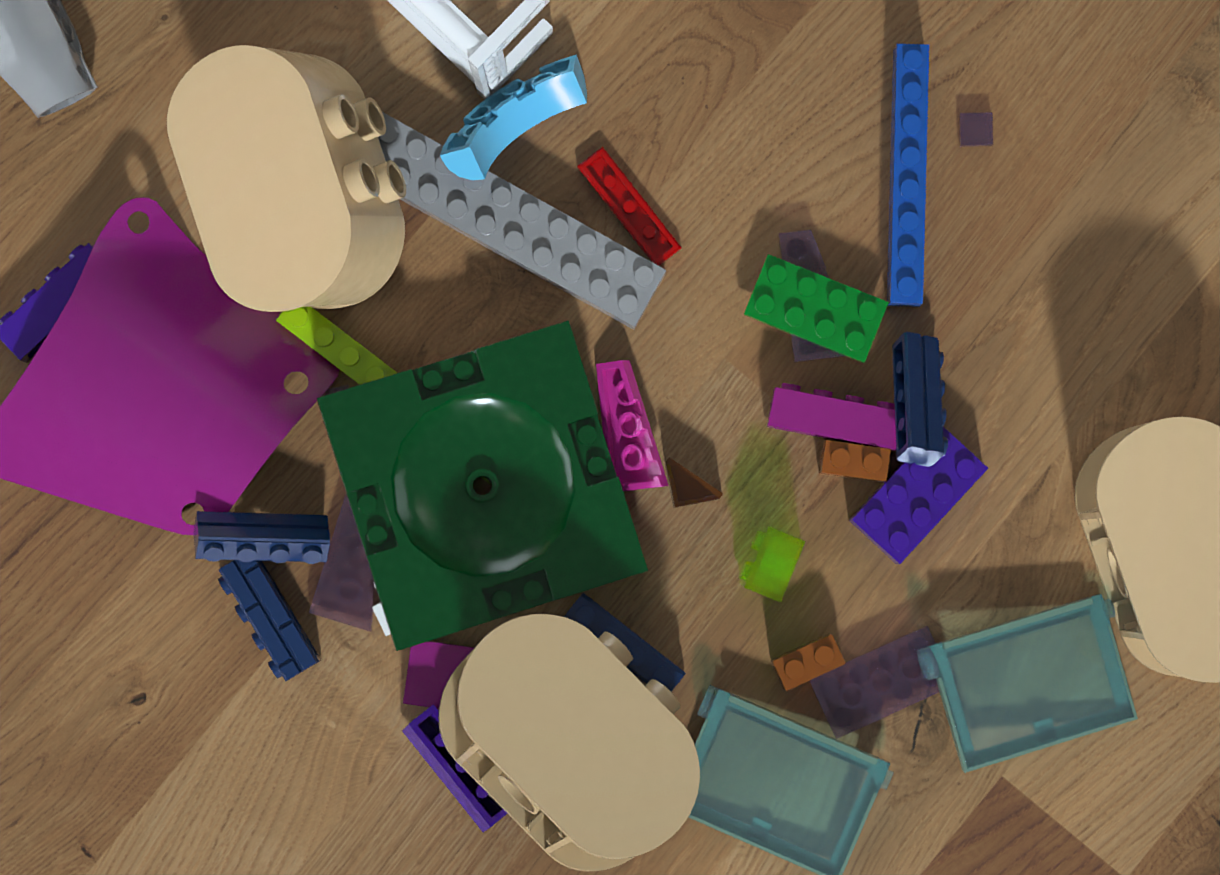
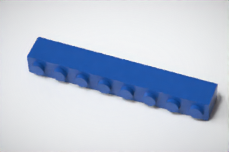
[887,44,929,307]

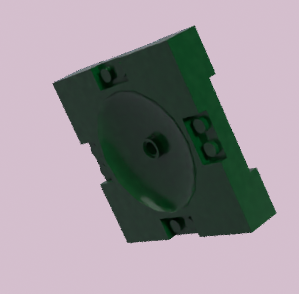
[317,320,648,651]

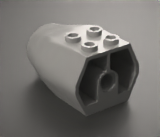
[0,0,98,118]

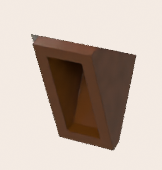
[665,457,723,508]

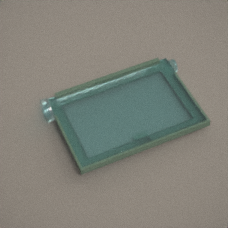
[917,594,1138,773]
[688,685,894,875]

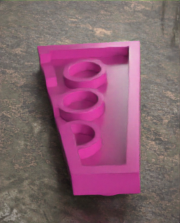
[596,360,669,491]

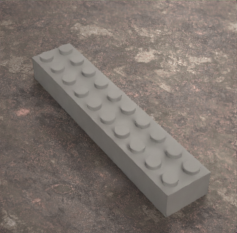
[378,112,666,330]

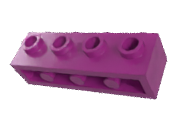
[766,383,896,451]

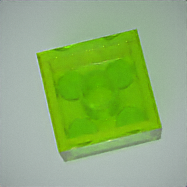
[738,526,806,602]

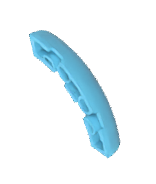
[440,55,587,180]

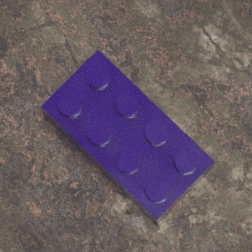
[849,427,988,564]

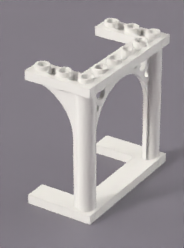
[387,0,553,100]

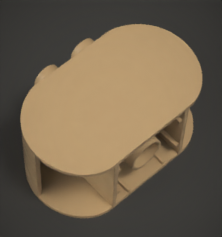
[167,45,406,312]
[1075,417,1220,683]
[438,614,700,871]

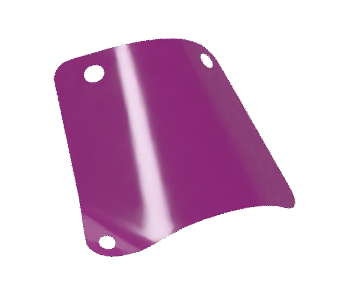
[0,197,340,535]

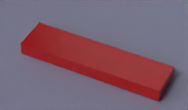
[577,146,682,266]

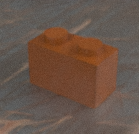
[819,440,891,482]
[771,633,846,691]

